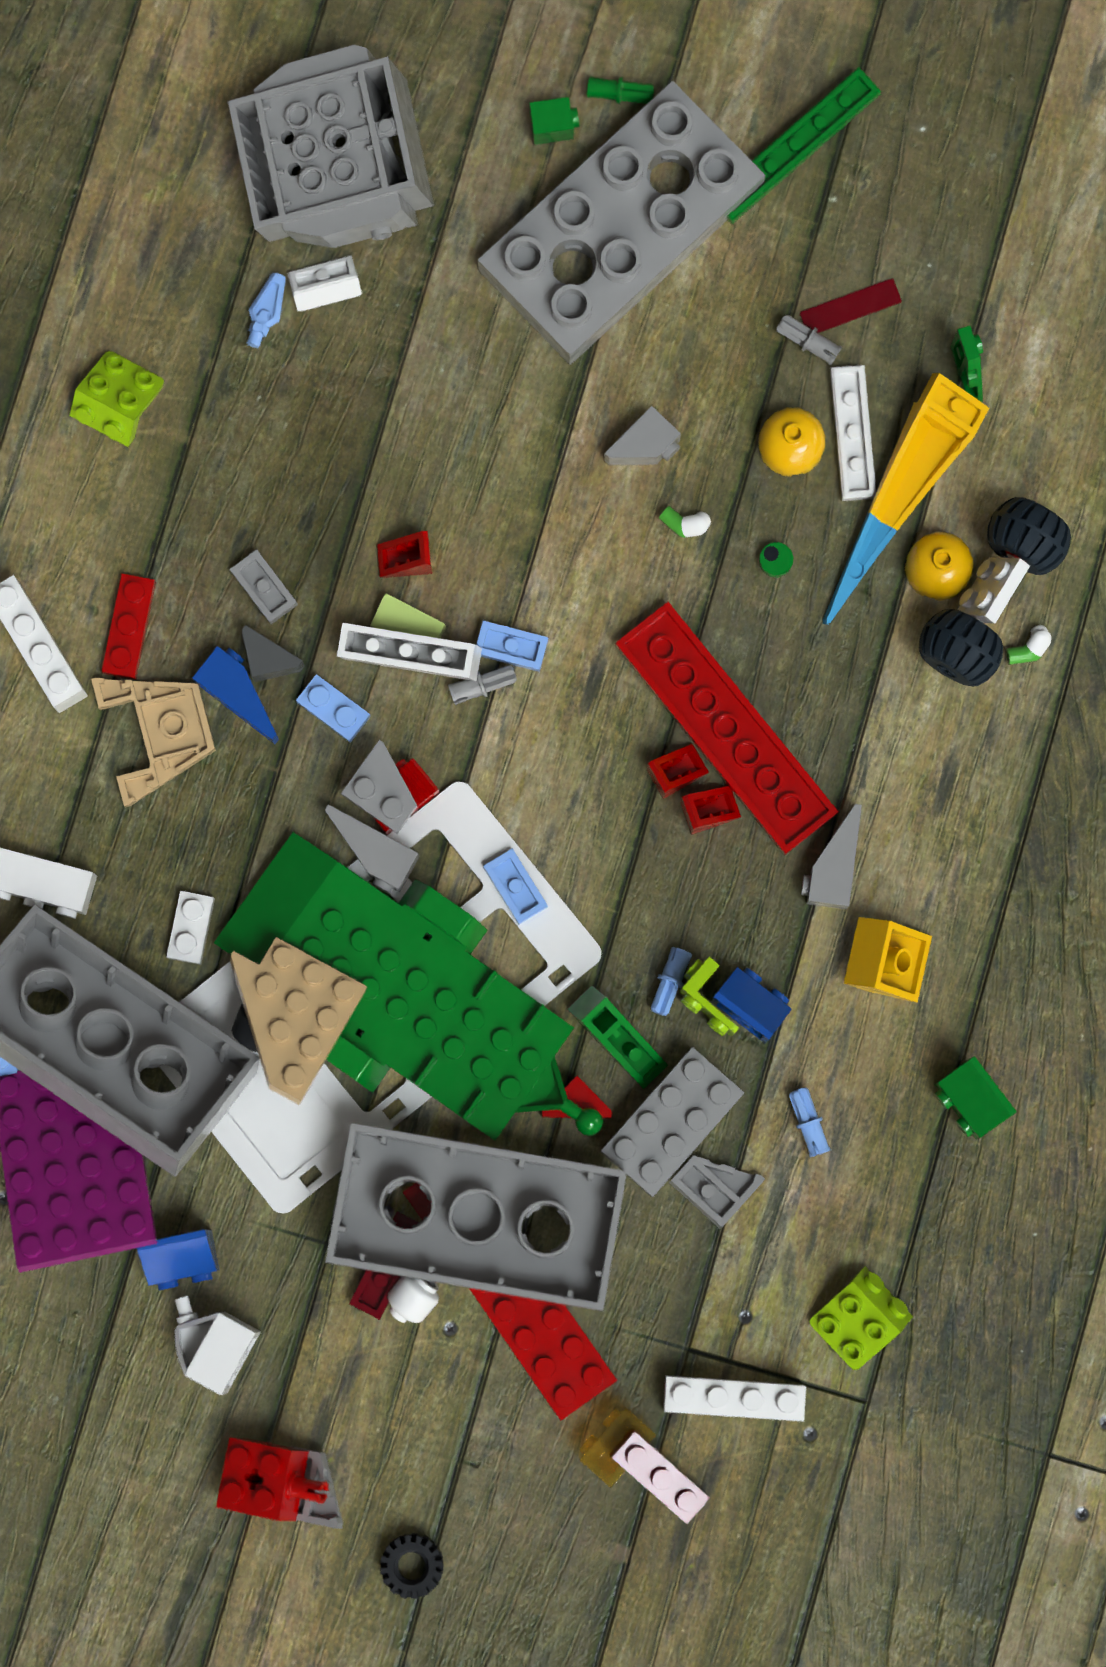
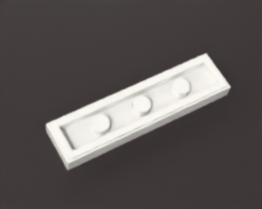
[830,365,876,501]

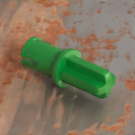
[587,76,654,104]

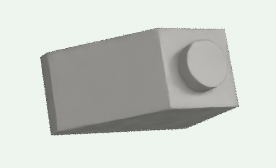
[604,406,681,465]

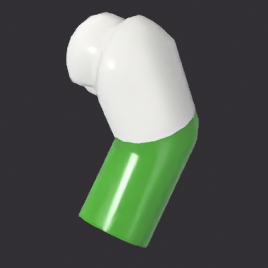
[659,506,711,538]
[1006,625,1051,665]

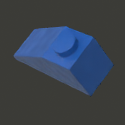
[192,646,279,744]

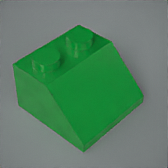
[934,1056,1017,1139]

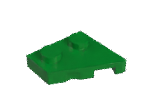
[950,325,983,403]

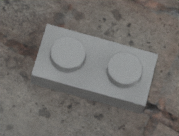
[230,549,298,625]

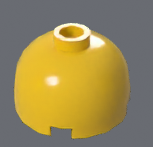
[758,408,825,476]
[905,532,974,601]

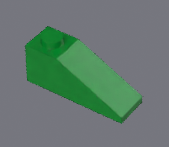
[567,986,668,1089]

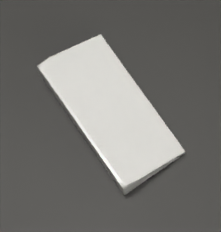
[287,255,362,311]

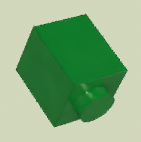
[529,97,580,145]

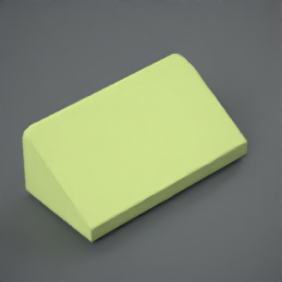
[370,593,446,638]

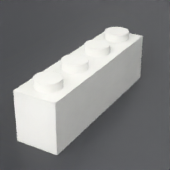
[0,575,88,713]
[337,623,482,681]
[0,848,97,919]
[663,1375,806,1421]

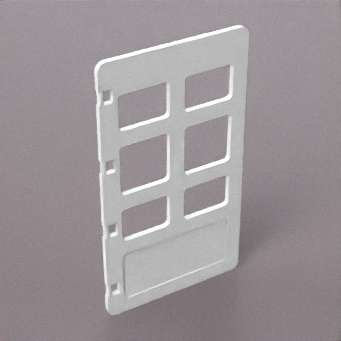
[160,782,601,1213]

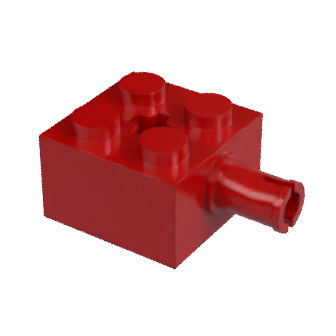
[216,1437,329,1521]

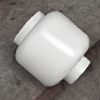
[387,1276,439,1323]

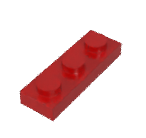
[101,574,156,680]

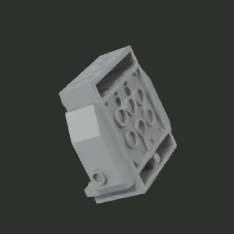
[228,45,434,248]

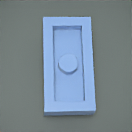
[476,620,548,672]
[296,674,371,743]
[483,848,548,925]

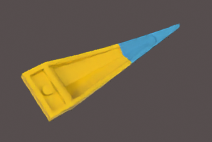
[823,373,989,624]

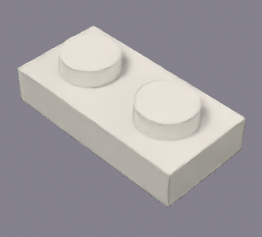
[166,891,215,965]

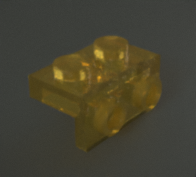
[579,1407,656,1488]

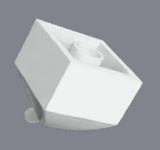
[175,1296,261,1395]

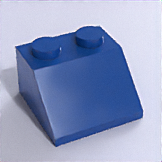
[711,967,792,1043]
[137,1229,220,1291]

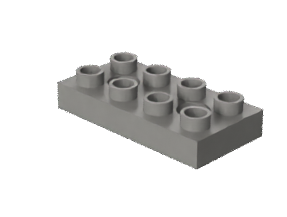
[478,81,765,365]
[0,904,260,1177]
[325,1123,627,1311]

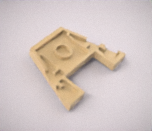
[91,678,216,808]

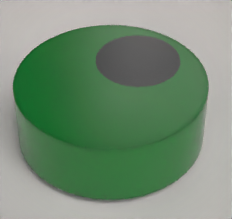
[759,542,793,578]

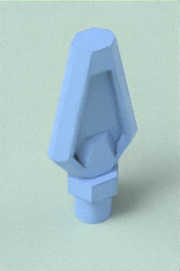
[247,273,286,348]

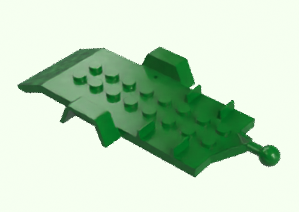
[214,832,603,1141]

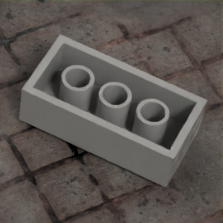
[601,1047,744,1198]

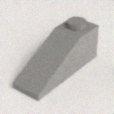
[325,804,420,894]
[801,804,862,910]

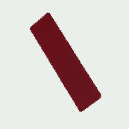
[800,279,902,333]

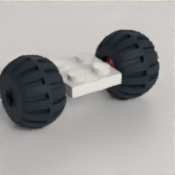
[919,497,1071,687]

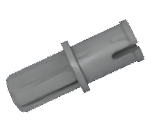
[777,315,842,365]
[448,665,517,705]

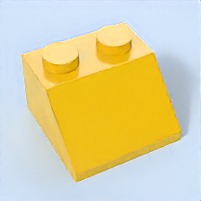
[844,917,932,1003]

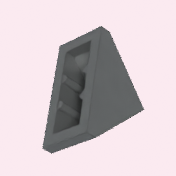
[241,625,305,682]

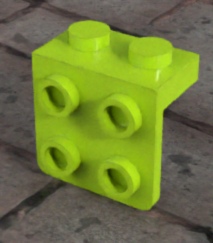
[70,351,164,447]
[679,957,739,1037]
[810,1266,913,1370]

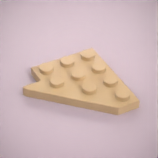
[230,937,367,1105]

